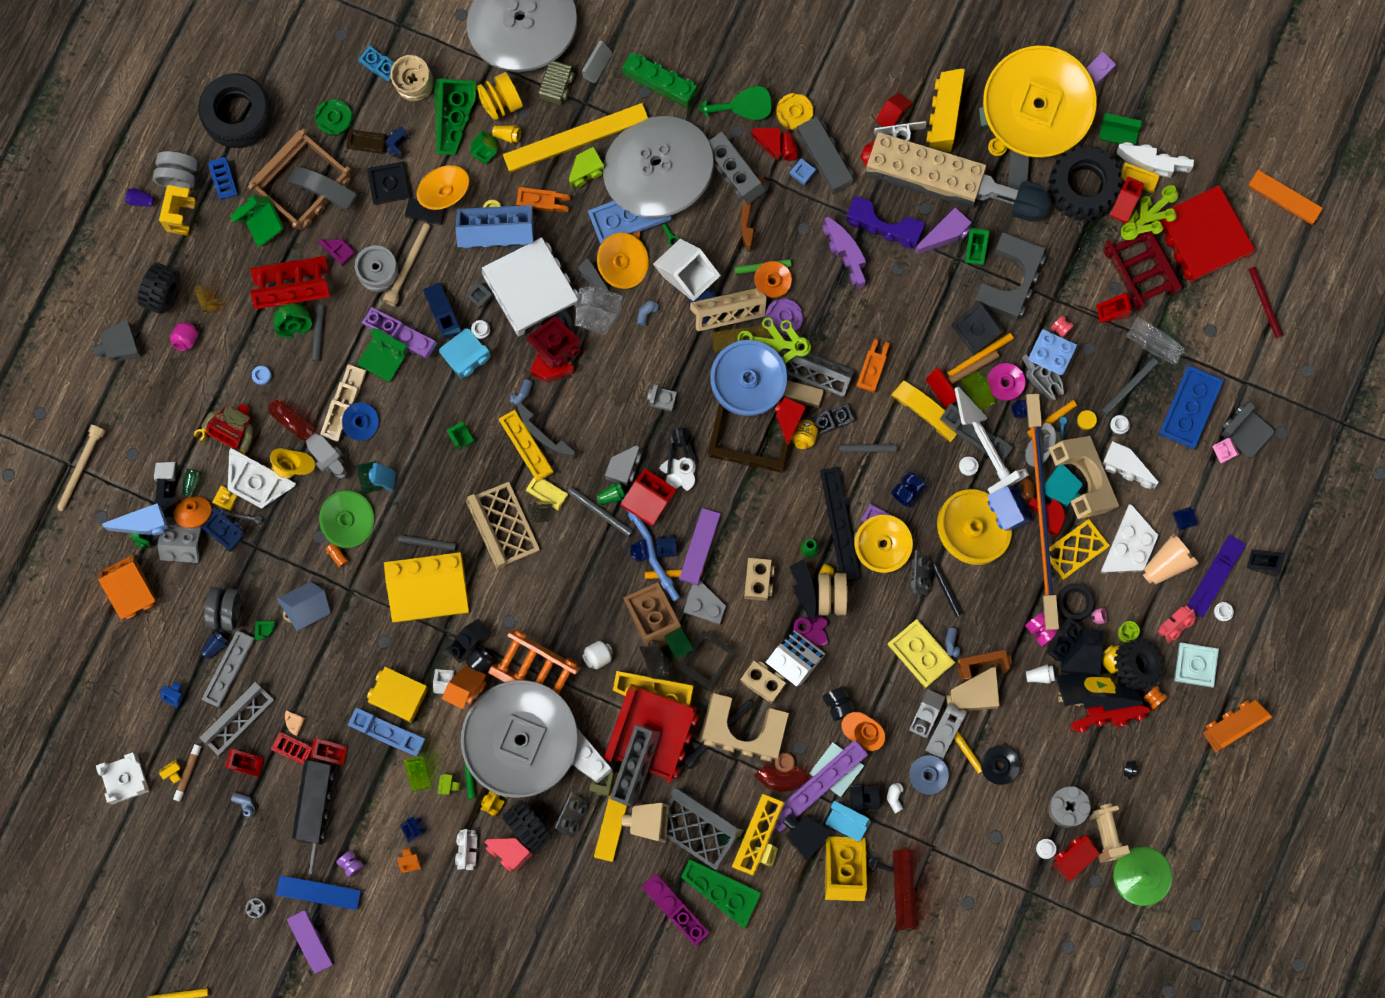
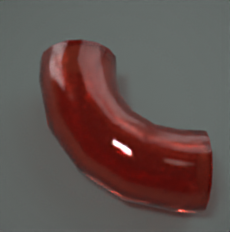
[268,399,314,441]
[754,763,809,792]

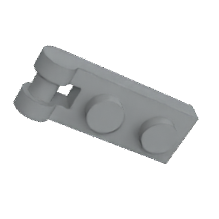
[925,703,967,759]

